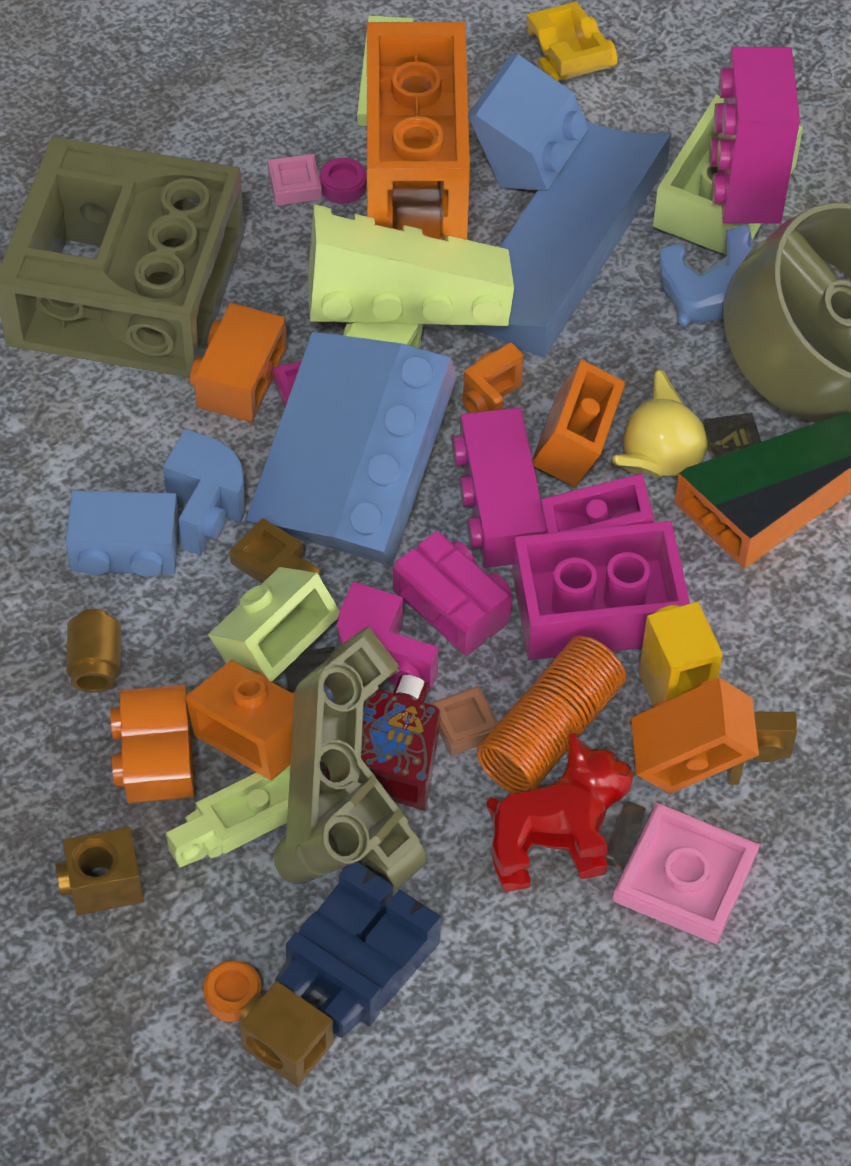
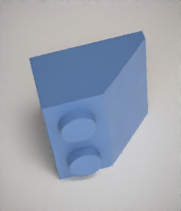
[468,54,588,190]

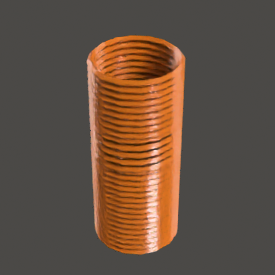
[477,636,626,793]

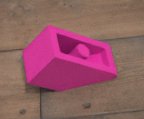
[541,473,656,533]

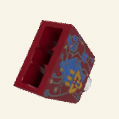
[325,675,440,811]

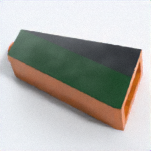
[674,412,851,569]

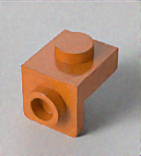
[462,342,524,413]

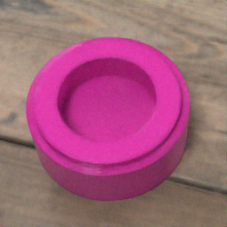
[320,158,367,204]

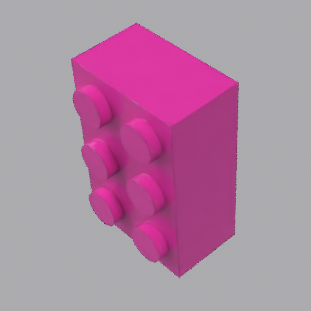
[709,47,800,224]
[512,521,690,660]

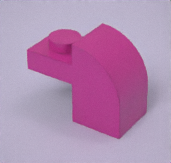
[338,582,438,692]

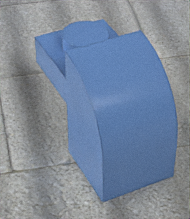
[163,429,245,556]

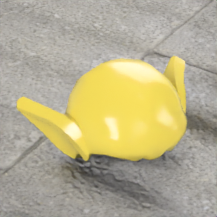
[612,369,709,478]

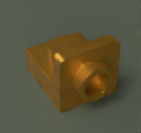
[727,712,798,785]

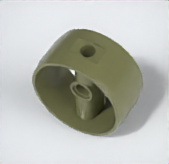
[723,203,851,422]

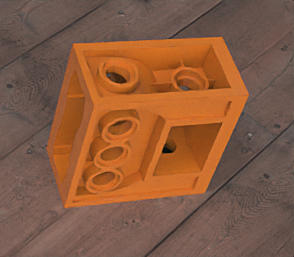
[367,22,470,240]

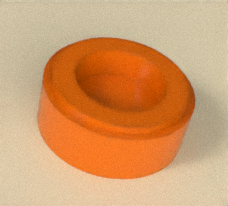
[203,960,262,1022]

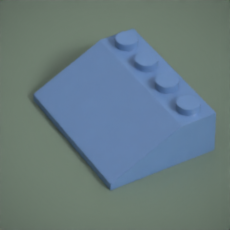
[245,332,457,567]

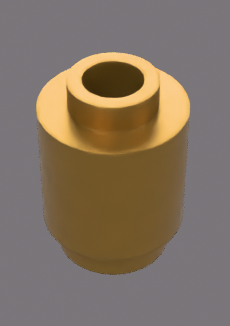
[66,609,121,693]

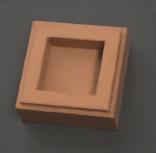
[429,686,498,756]

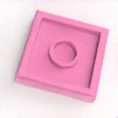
[612,802,760,945]

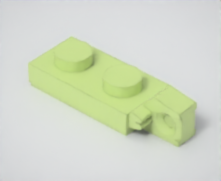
[166,766,290,867]

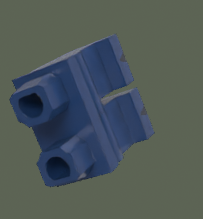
[275,862,442,1038]

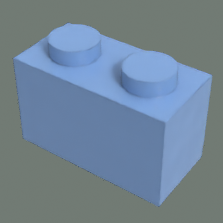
[66,490,179,576]

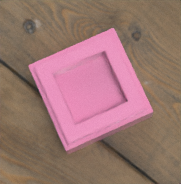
[268,154,322,206]

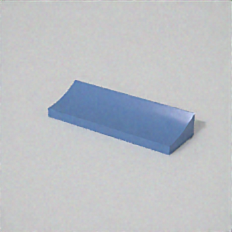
[465,121,671,358]

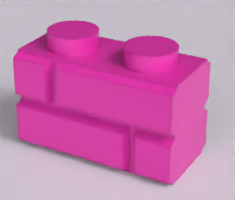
[393,531,512,656]

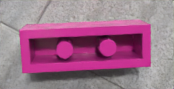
[452,407,547,568]

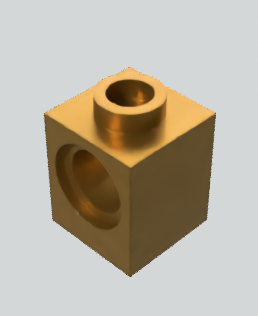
[55,827,144,915]
[239,981,333,1088]

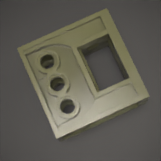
[0,136,245,378]

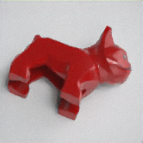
[486,733,633,892]

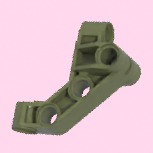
[274,626,427,893]

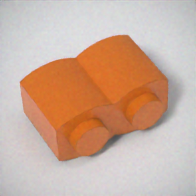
[110,684,194,803]

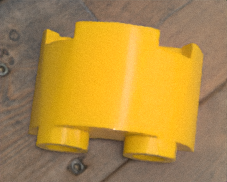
[526,1,618,81]

